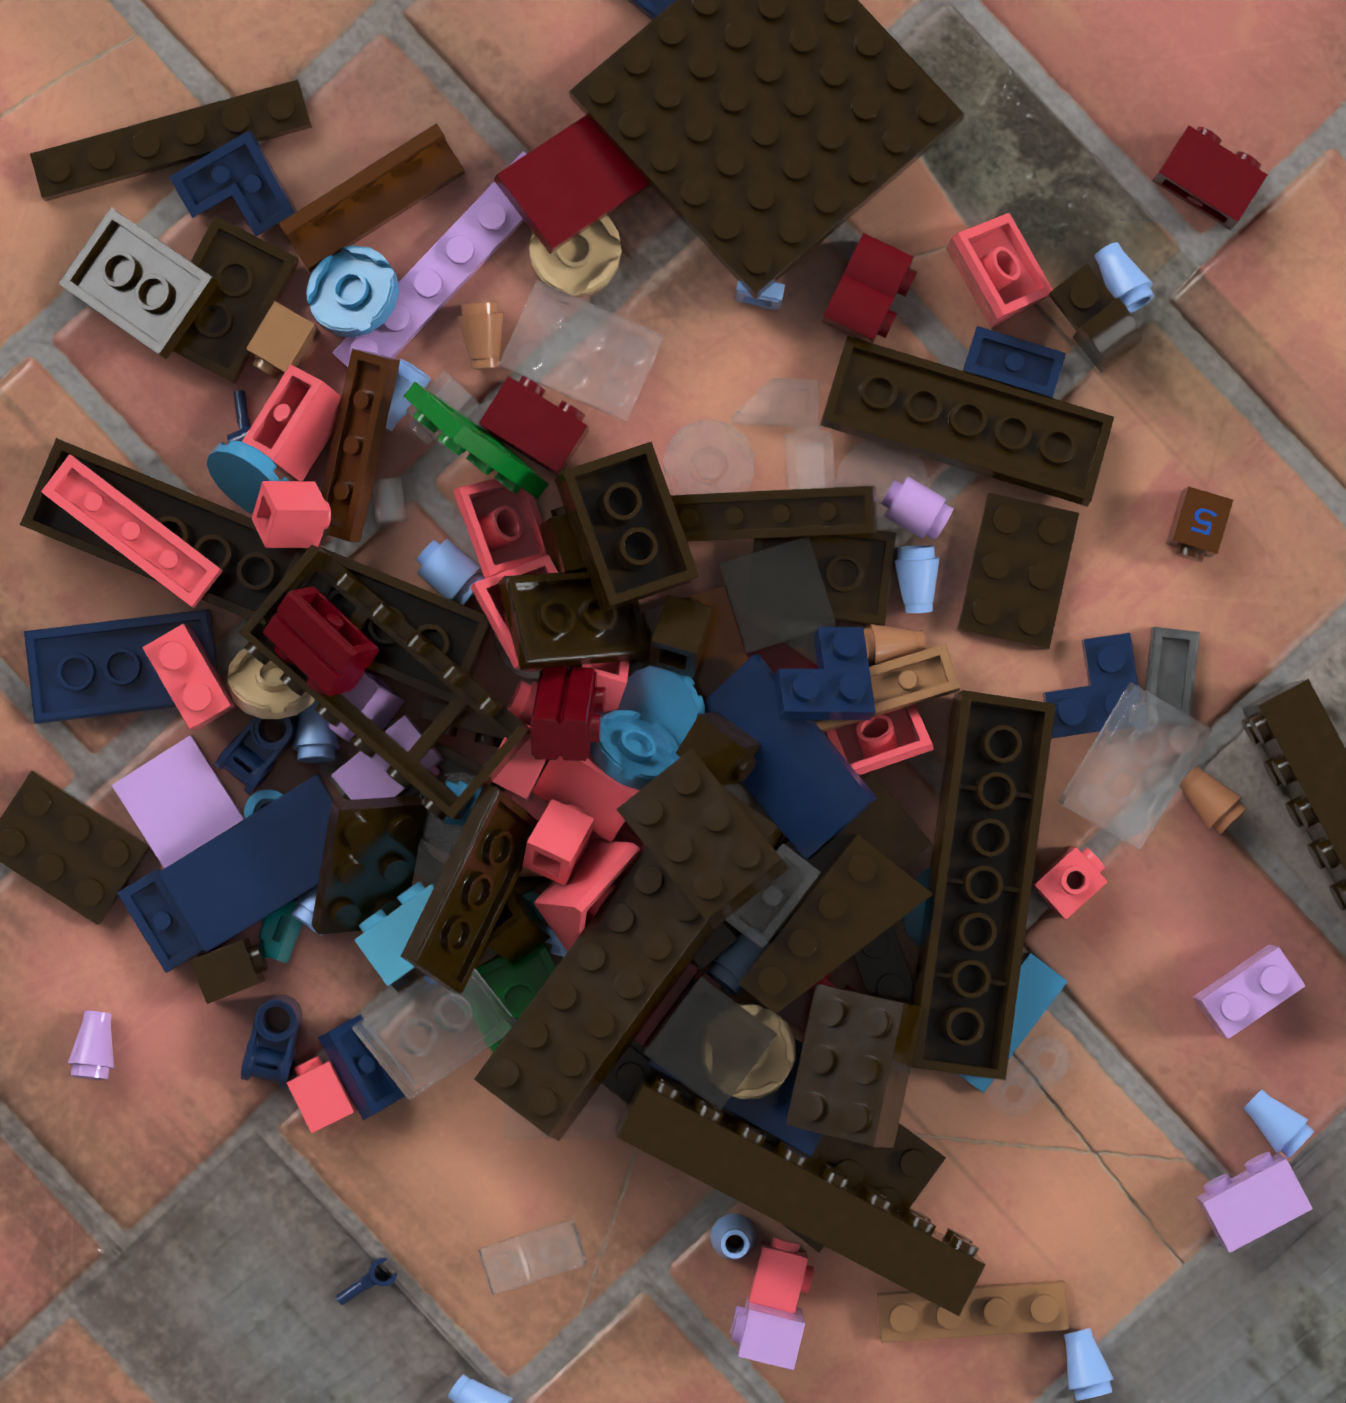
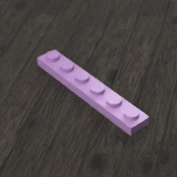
[332,151,526,368]

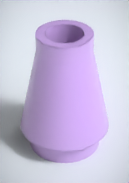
[67,1011,114,1080]

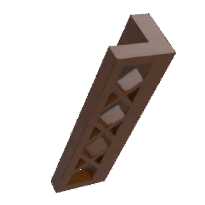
[278,123,465,272]

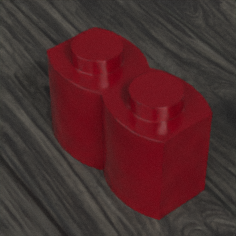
[822,233,917,343]

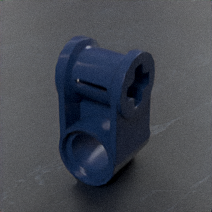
[214,716,297,795]
[241,995,302,1089]

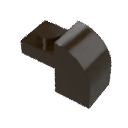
[1048,264,1142,373]

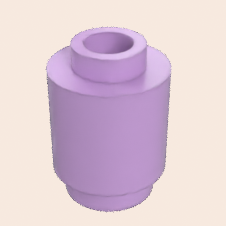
[880,476,954,541]

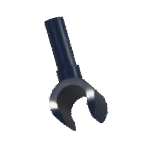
[227,390,251,442]
[336,1257,397,1305]

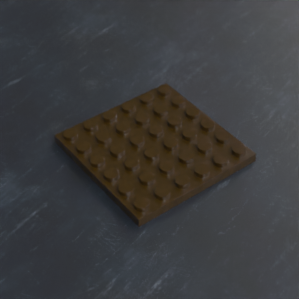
[569,0,964,299]

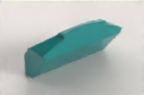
[259,901,302,963]

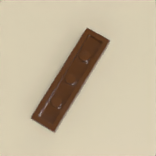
[321,348,400,542]

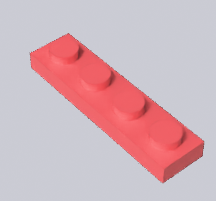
[41,454,223,608]

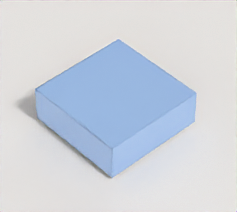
[735,281,785,311]

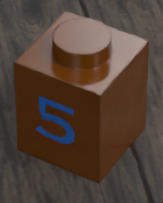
[1166,486,1233,562]

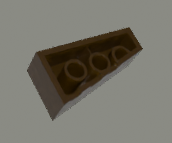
[738,834,933,1014]

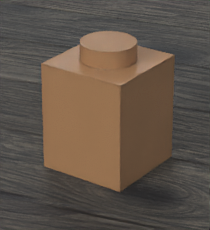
[246,301,320,379]

